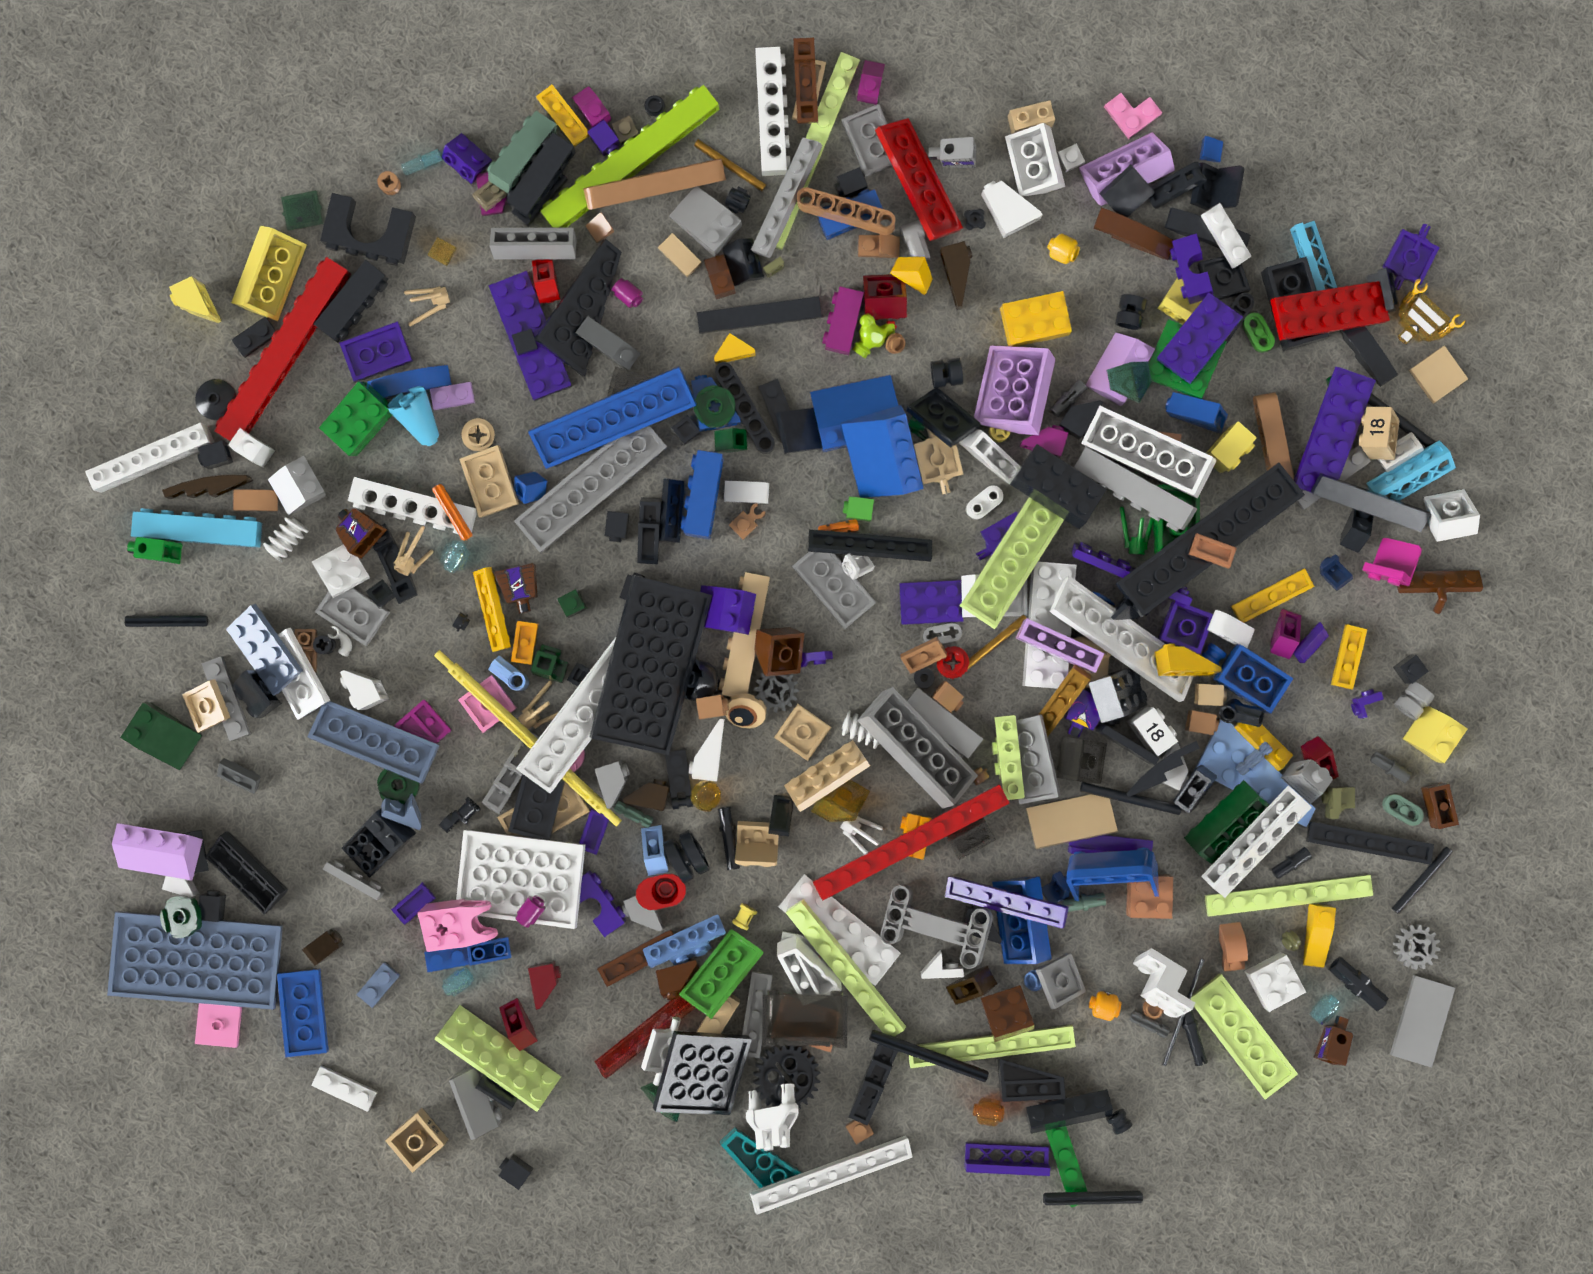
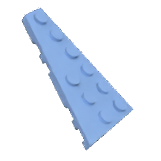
[1194,718,1316,827]

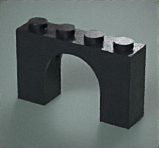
[320,193,416,266]

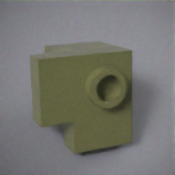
[1321,786,1355,819]

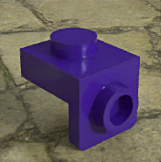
[1351,689,1384,719]

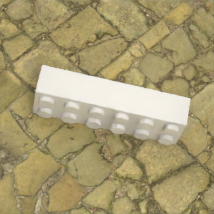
[1081,406,1217,499]
[1022,562,1076,689]

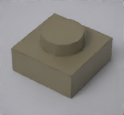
[611,115,639,144]

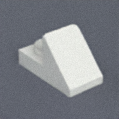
[921,950,964,979]

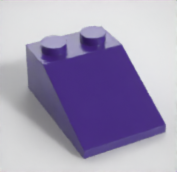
[700,585,756,635]

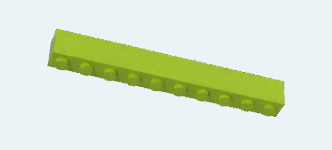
[540,85,720,228]

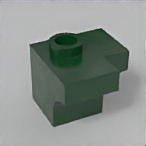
[531,644,569,683]

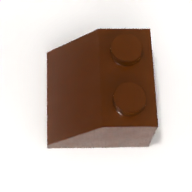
[754,627,805,676]

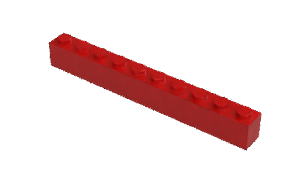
[214,257,352,441]
[813,784,1010,901]

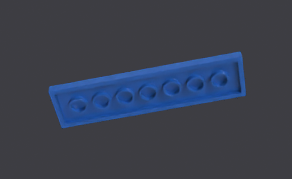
[528,366,697,469]

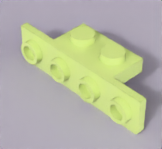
[992,715,1025,800]

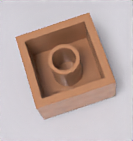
[1126,874,1173,919]

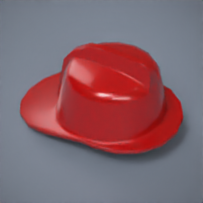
[636,874,686,910]

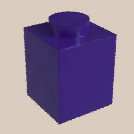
[587,120,620,156]

